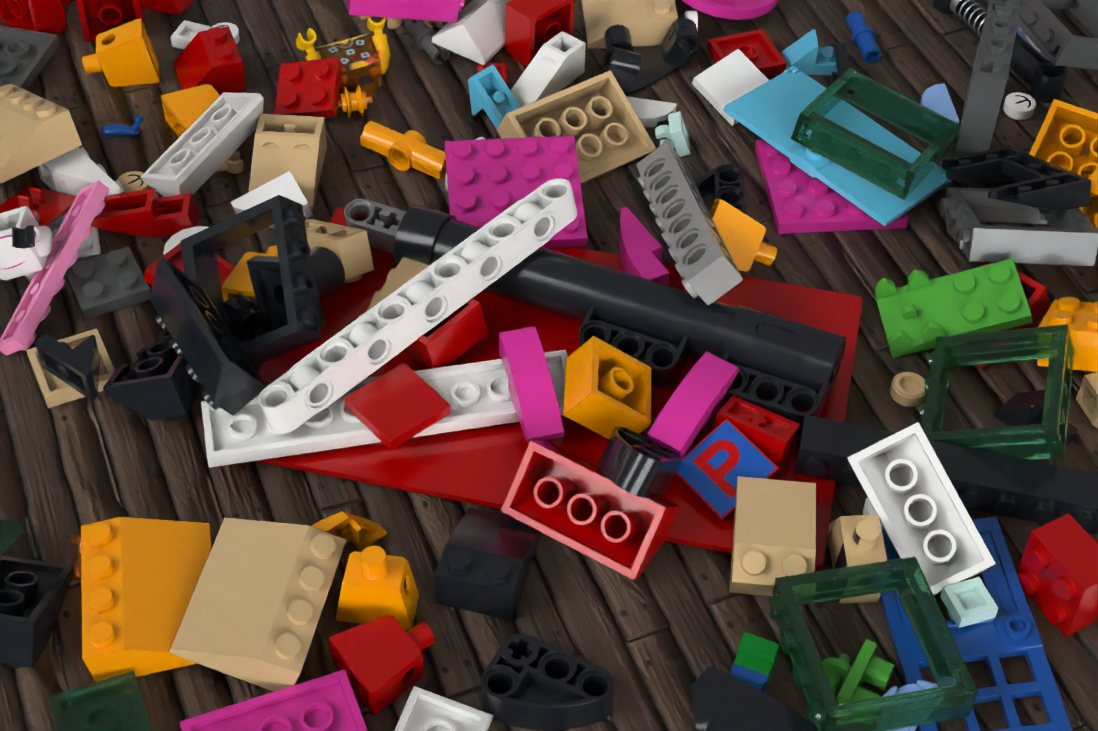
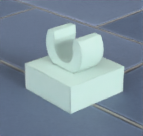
[655,111,690,157]
[940,577,998,628]

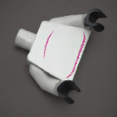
[0,206,52,282]

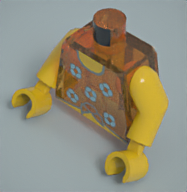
[296,16,391,97]

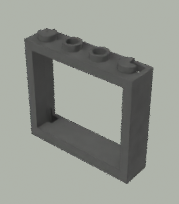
[953,0,1021,158]
[995,0,1098,70]
[940,187,1098,266]

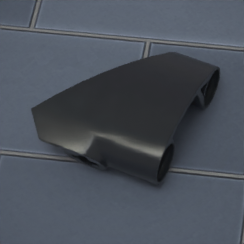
[602,18,700,96]
[691,667,823,731]

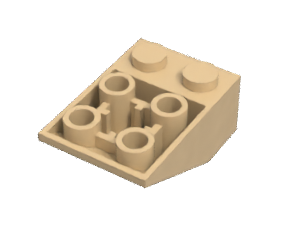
[248,114,327,210]

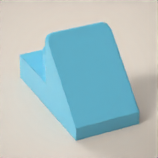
[781,29,837,75]
[468,64,521,129]

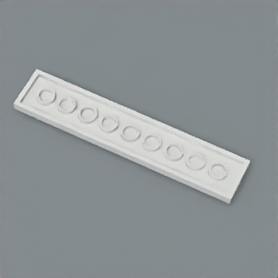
[201,350,568,468]

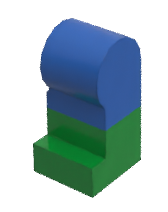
[729,632,780,693]

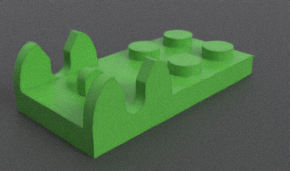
[874,258,1032,358]

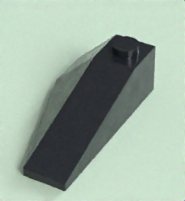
[103,330,200,421]

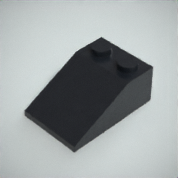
[434,507,542,621]
[0,555,75,668]

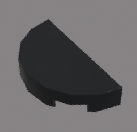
[832,43,854,97]

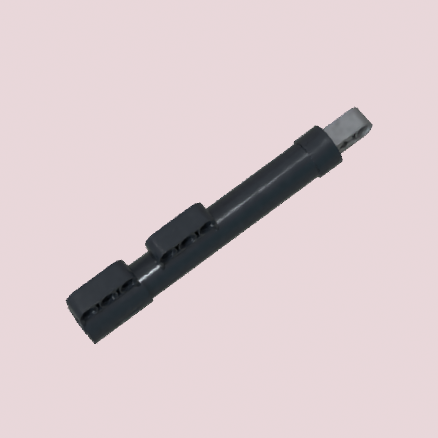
[344,198,846,433]

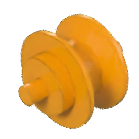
[338,85,373,118]

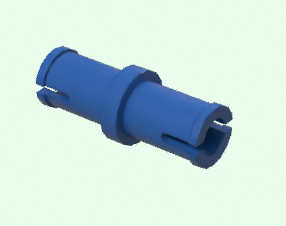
[846,11,882,64]

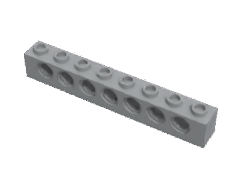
[636,141,743,306]

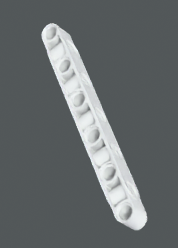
[258,178,578,434]

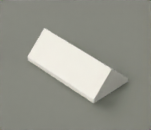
[432,0,512,65]
[140,92,264,197]
[847,422,996,600]

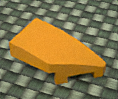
[312,511,387,551]

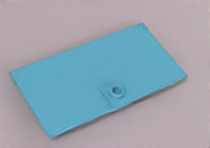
[723,65,953,227]

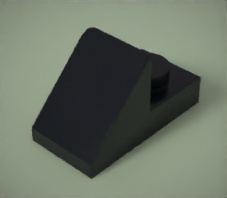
[35,334,100,400]
[994,389,1078,457]

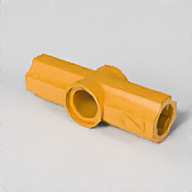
[360,121,447,181]

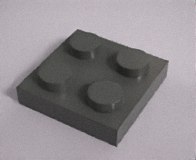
[65,246,151,320]

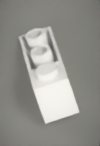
[511,31,586,107]
[38,147,125,196]

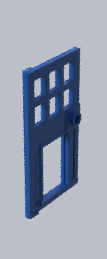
[880,517,1073,731]

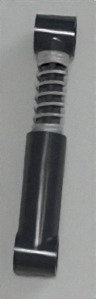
[933,0,1068,103]

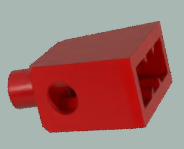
[329,614,435,717]

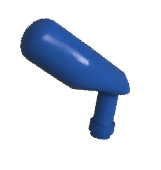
[101,114,144,138]

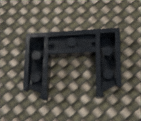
[942,146,1091,209]

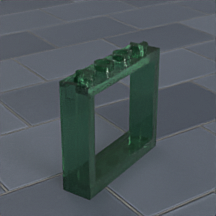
[791,68,961,200]
[920,324,1075,460]
[767,557,978,731]

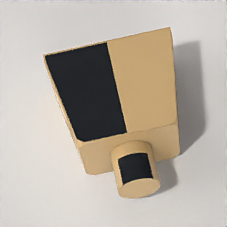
[828,515,888,604]

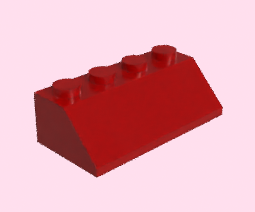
[501,441,680,580]

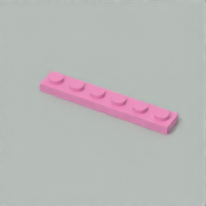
[0,180,109,356]

